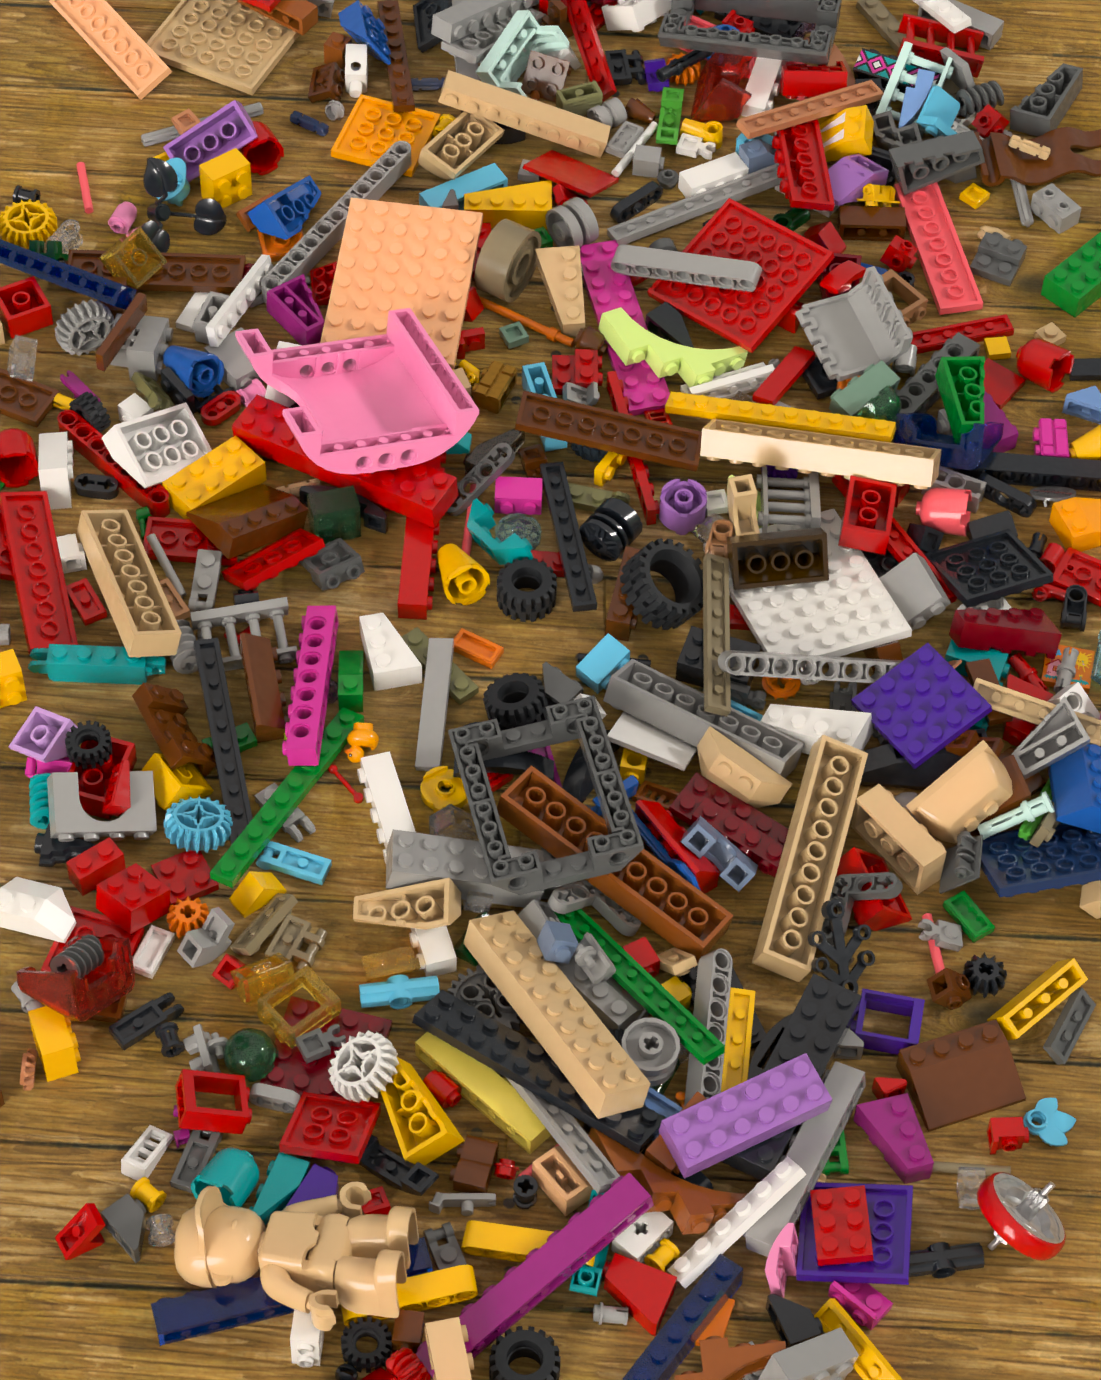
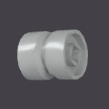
[587,97,627,130]

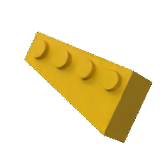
[380,1057,465,1166]

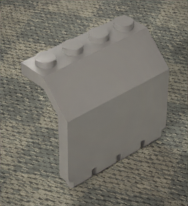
[795,266,913,382]

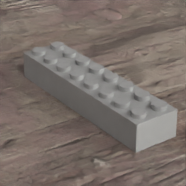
[603,659,805,778]

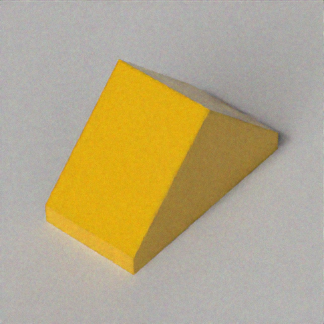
[229,871,286,918]

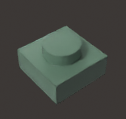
[499,321,529,349]

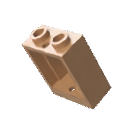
[882,269,928,327]

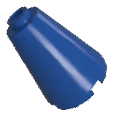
[163,345,224,397]

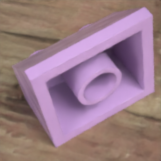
[8,706,78,763]

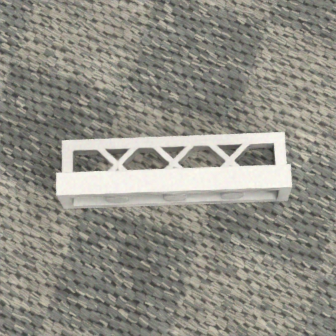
[680,362,775,399]

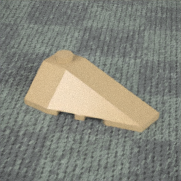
[353,877,462,930]

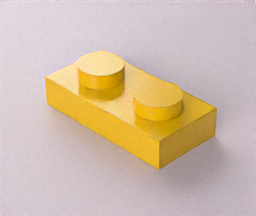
[594,451,627,487]

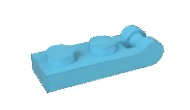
[256,841,332,885]

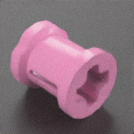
[236,378,266,407]

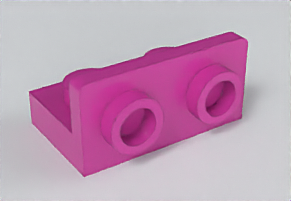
[828,1281,893,1330]

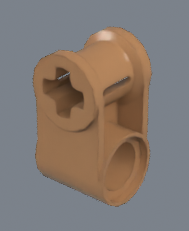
[704,519,733,559]

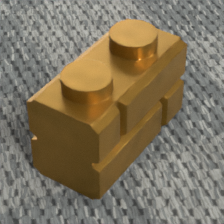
[471,360,517,414]

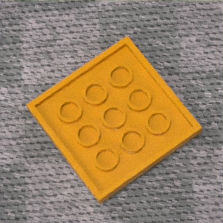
[331,94,441,177]

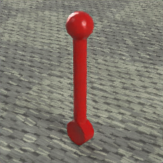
[328,764,364,804]

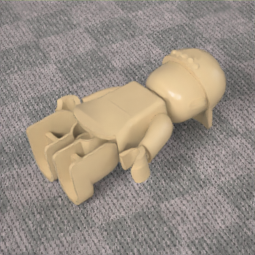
[174,1182,419,1331]

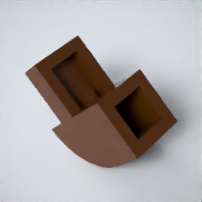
[542,0,574,38]

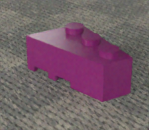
[266,274,325,346]
[853,1093,934,1184]

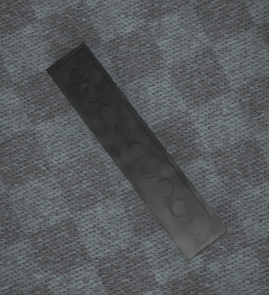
[412,990,666,1154]

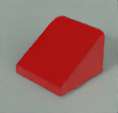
[212,954,252,990]
[872,1077,907,1100]

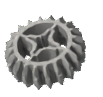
[54,299,115,356]

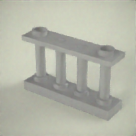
[756,466,821,533]
[190,597,297,671]

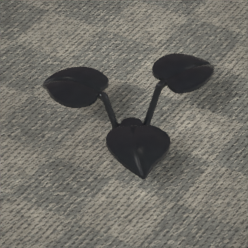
[136,157,227,253]

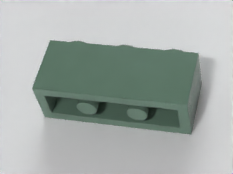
[828,360,900,417]

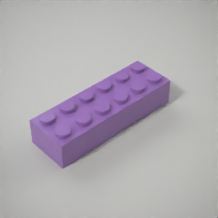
[659,1053,833,1179]

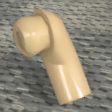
[977,225,1011,240]

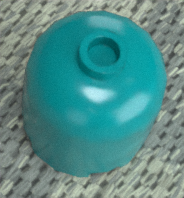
[191,1147,259,1207]

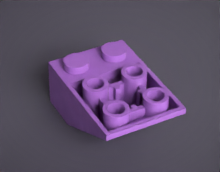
[828,154,889,206]

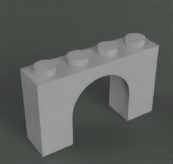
[47,771,157,842]

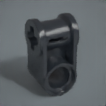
[1059,585,1087,632]

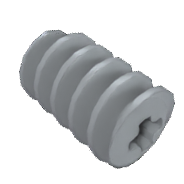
[170,619,198,674]

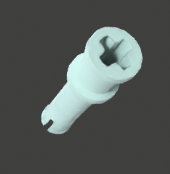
[977,791,1055,840]

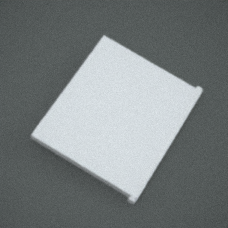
[607,711,697,771]

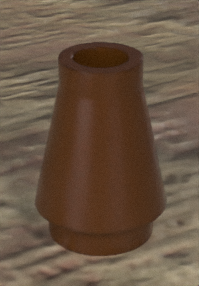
[625,98,657,124]

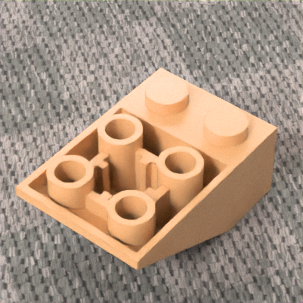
[532,1134,594,1216]

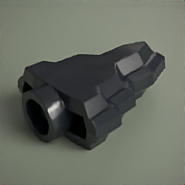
[34,823,96,867]

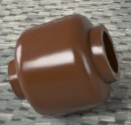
[573,326,608,356]

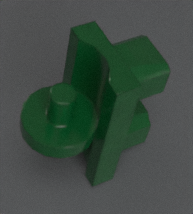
[22,240,68,277]

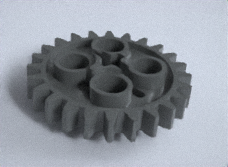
[447,965,525,1031]

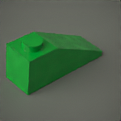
[338,650,364,712]

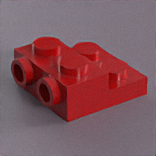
[552,349,603,395]

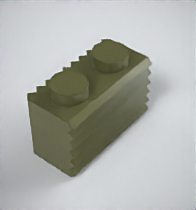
[556,80,603,116]

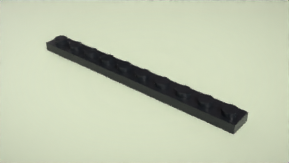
[194,638,259,858]

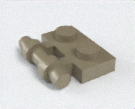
[264,914,328,975]

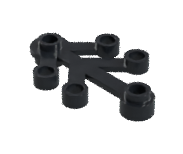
[808,899,875,993]

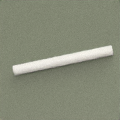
[611,121,658,177]

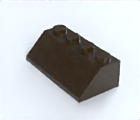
[727,528,829,590]

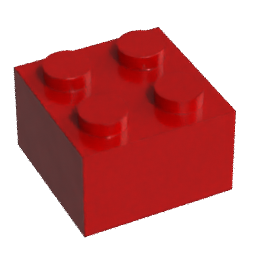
[0,276,53,339]
[96,863,171,934]

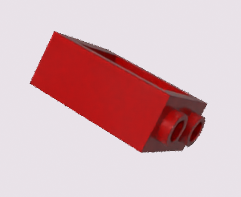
[175,1069,252,1134]

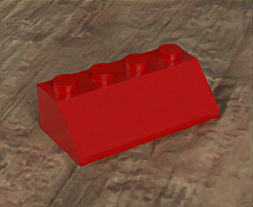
[635,800,719,894]

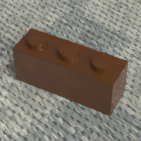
[837,206,906,241]

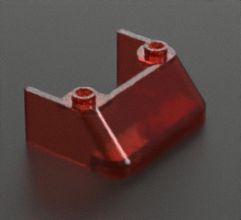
[690,29,753,122]

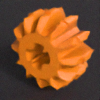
[666,52,701,87]
[166,896,209,939]

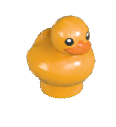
[344,723,379,763]

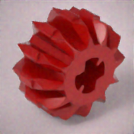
[386,1347,431,1380]

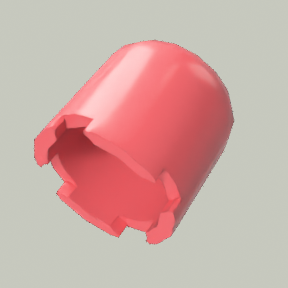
[916,488,972,537]

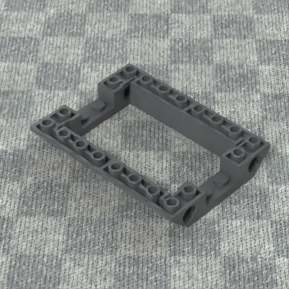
[658,0,842,65]
[448,695,644,895]

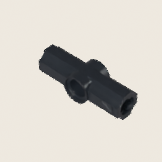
[909,1242,985,1278]

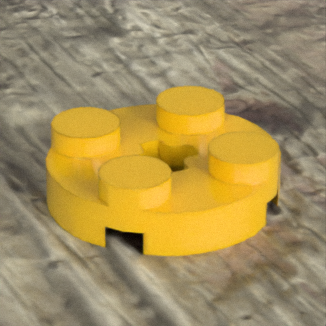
[420,766,468,815]

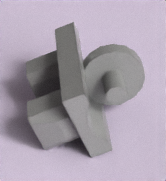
[573,932,616,985]
[183,1024,230,1073]

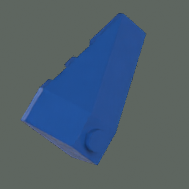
[247,175,322,240]

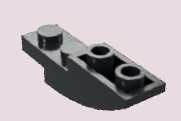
[562,730,620,803]

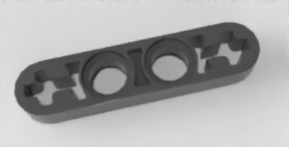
[447,443,515,516]

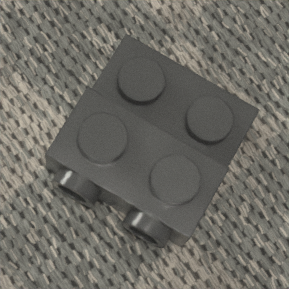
[970,232,1027,287]
[300,538,365,591]

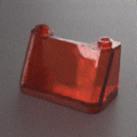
[16,936,135,1022]

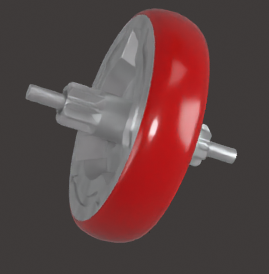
[977,1172,1066,1261]

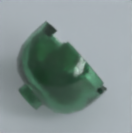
[856,385,902,423]
[223,1028,279,1082]

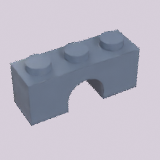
[681,816,758,892]

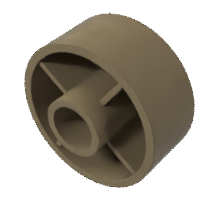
[474,219,541,302]

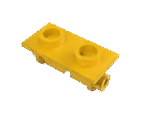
[857,184,900,207]

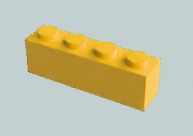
[987,958,1088,1040]

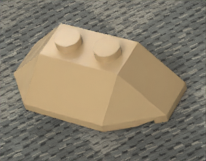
[697,726,792,808]

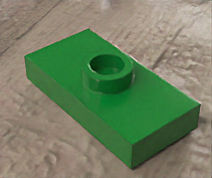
[943,890,995,943]

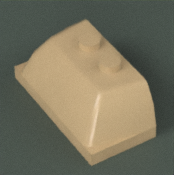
[418,111,505,180]
[906,740,1013,844]

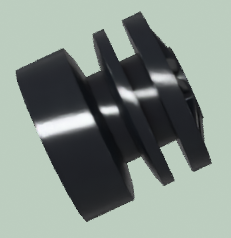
[579,498,643,562]

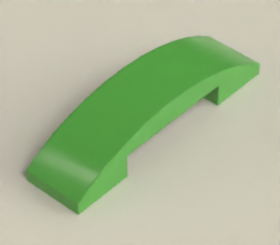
[656,87,684,145]

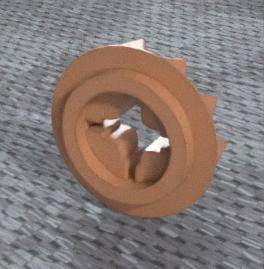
[20,1048,38,1091]

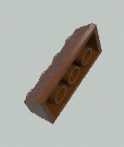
[240,633,289,743]

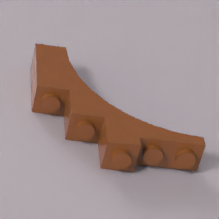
[589,1127,748,1235]
[675,1336,786,1380]

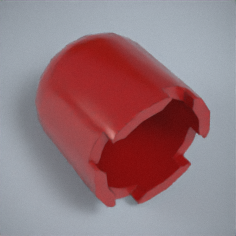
[238,121,284,175]
[1016,338,1074,393]
[0,428,39,488]

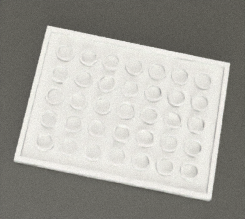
[703,508,912,671]

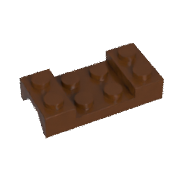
[132,682,216,776]

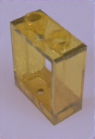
[257,965,341,1049]

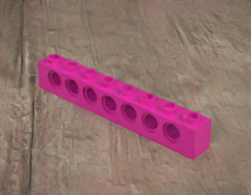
[282,605,339,766]

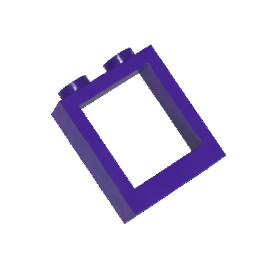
[850,988,925,1055]

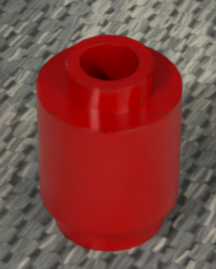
[423,1069,462,1108]

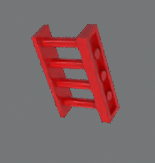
[897,13,984,78]

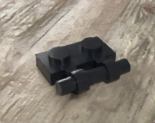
[605,49,646,86]

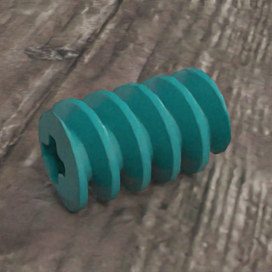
[29,773,51,829]

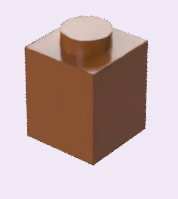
[324,32,352,69]

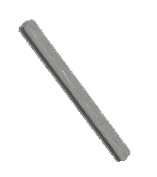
[141,102,263,147]
[1002,130,1034,228]

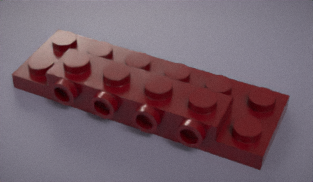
[669,772,789,878]

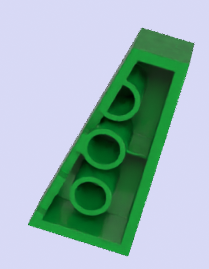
[935,356,985,444]

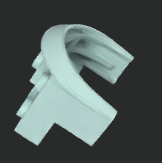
[476,10,570,97]

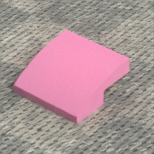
[765,1223,799,1298]

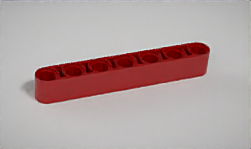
[57,410,171,518]

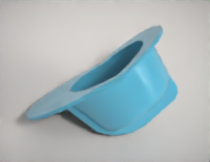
[157,157,190,207]

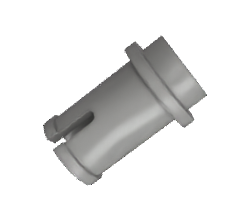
[593,1302,628,1325]

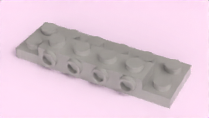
[441,8,546,64]

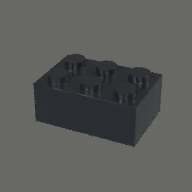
[675,626,761,688]

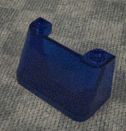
[894,412,1004,470]

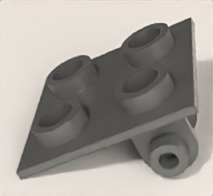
[939,831,983,894]

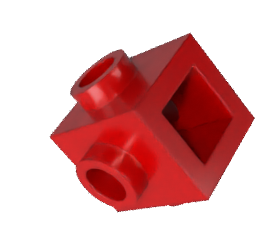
[971,104,1010,139]
[880,235,918,273]

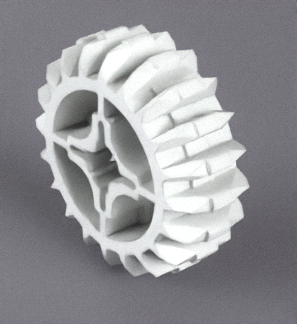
[328,1030,399,1103]

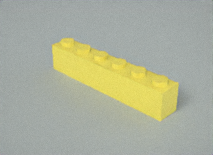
[415,1032,551,1154]

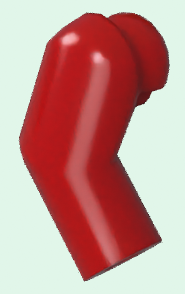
[1032,584,1066,602]

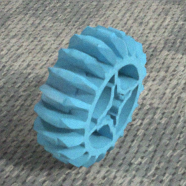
[164,796,233,853]

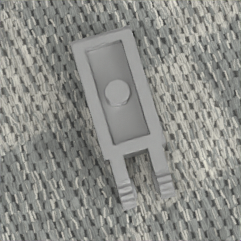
[254,782,316,842]

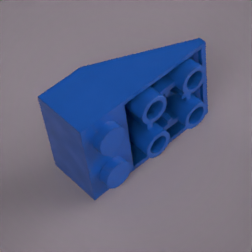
[338,0,391,65]

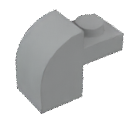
[177,907,235,968]

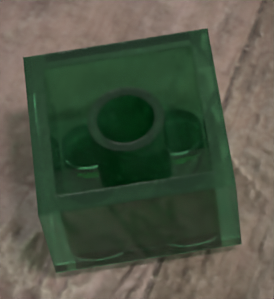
[307,485,361,544]

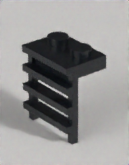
[160,367,234,414]

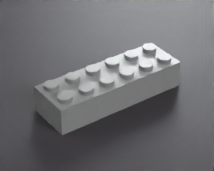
[386,829,544,908]

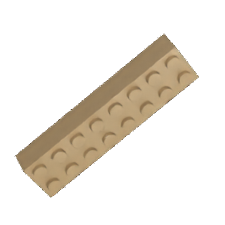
[77,509,181,657]

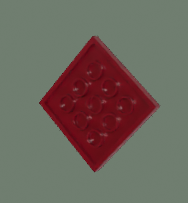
[260,996,392,1098]

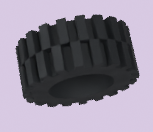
[620,538,703,630]

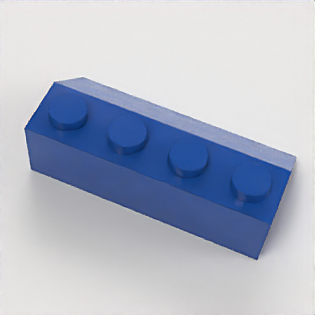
[1048,744,1101,834]

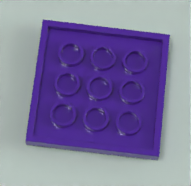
[851,643,992,769]
[796,1182,913,1285]

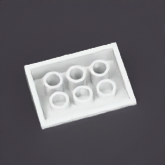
[102,403,212,488]

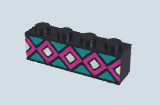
[853,48,941,93]

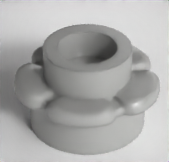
[325,100,345,120]

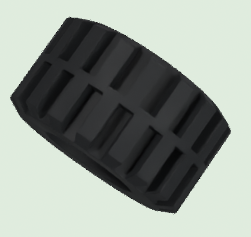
[497,557,557,622]
[483,672,548,731]
[489,1326,561,1380]

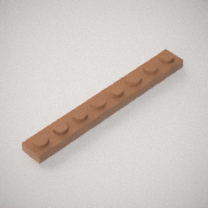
[736,80,884,139]

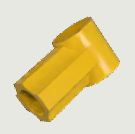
[680,118,723,149]

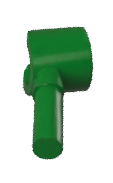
[136,506,151,539]

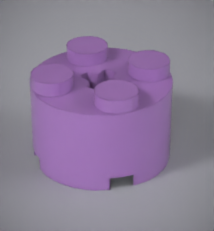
[659,479,707,535]

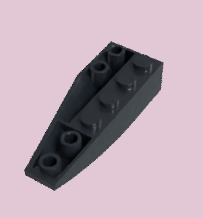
[860,728,987,790]

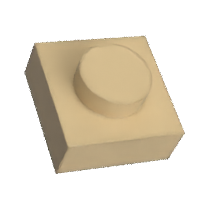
[1034,322,1066,346]

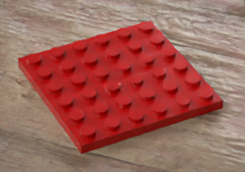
[647,198,835,353]

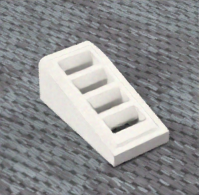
[121,1125,173,1181]

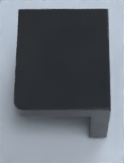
[906,523,944,553]

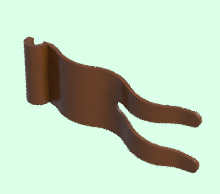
[974,127,1101,187]

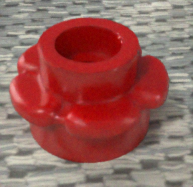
[493,1159,520,1180]

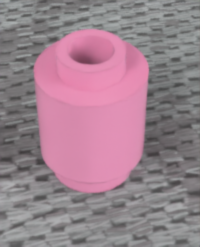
[108,202,137,234]

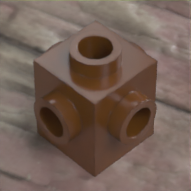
[927,967,972,1010]

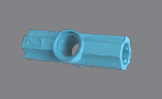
[359,975,440,1009]

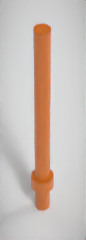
[479,296,575,347]

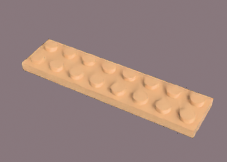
[49,0,172,100]

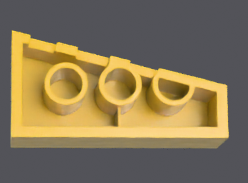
[464,180,552,229]

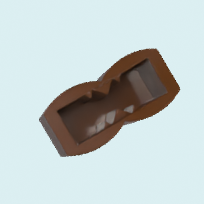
[449,1134,499,1193]

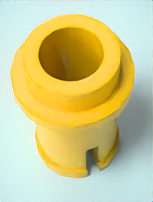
[53,393,76,410]

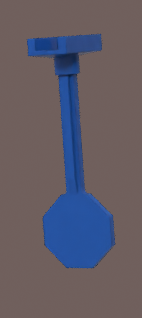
[591,775,701,891]

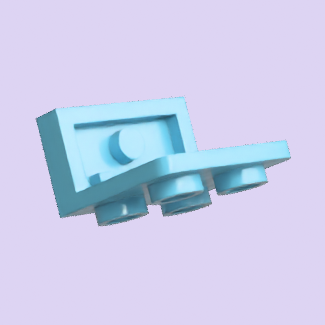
[916,85,960,137]

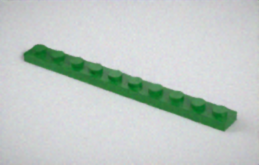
[210,707,364,888]
[554,900,725,1065]

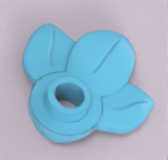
[1023,1098,1076,1146]

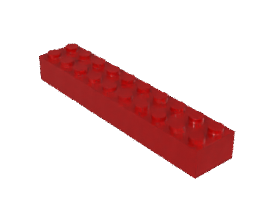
[232,395,458,528]

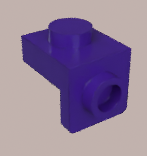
[644,58,669,92]

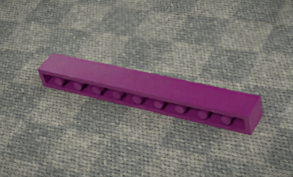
[415,1172,654,1380]

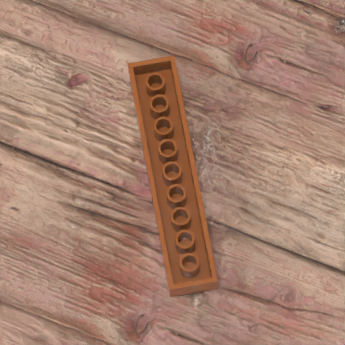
[497,765,734,963]

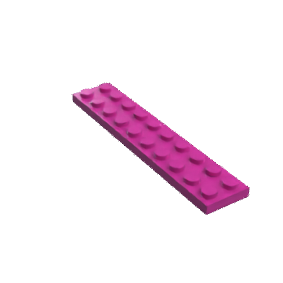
[580,240,670,416]

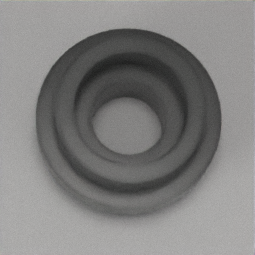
[657,169,679,189]

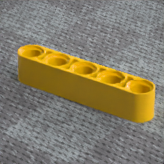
[461,1220,596,1267]
[340,1265,478,1326]

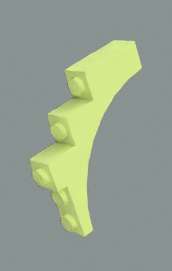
[598,307,748,387]

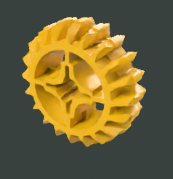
[0,199,58,252]

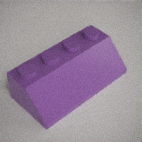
[163,100,258,182]

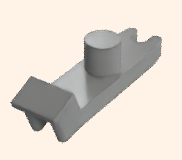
[429,1192,496,1216]

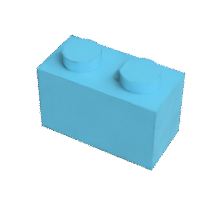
[576,633,630,694]

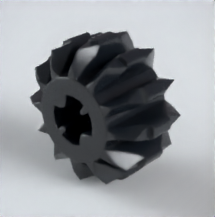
[962,952,1007,999]

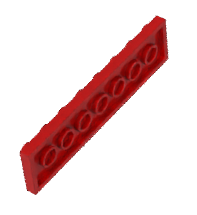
[0,491,78,654]

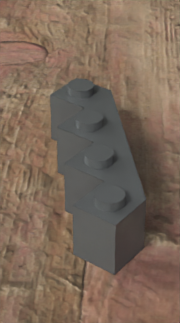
[872,110,977,184]

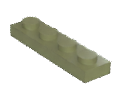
[402,627,479,705]

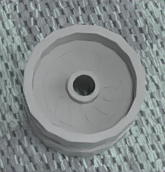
[546,197,599,248]
[621,1018,680,1086]

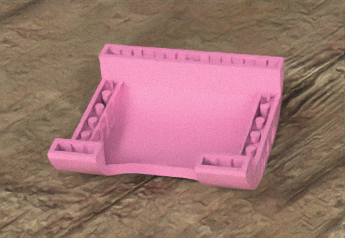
[235,308,479,474]

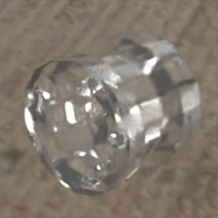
[146,1214,175,1247]

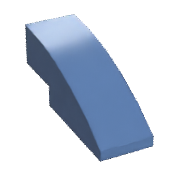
[898,69,935,128]

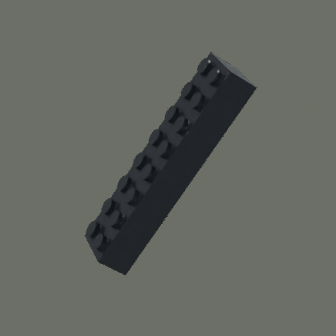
[721,974,862,1181]

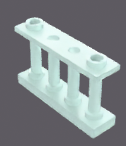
[875,41,954,138]

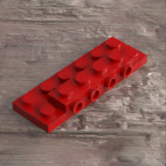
[772,119,835,211]

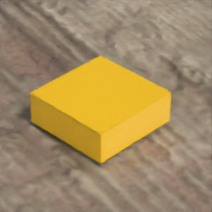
[959,183,990,209]
[983,336,1011,360]

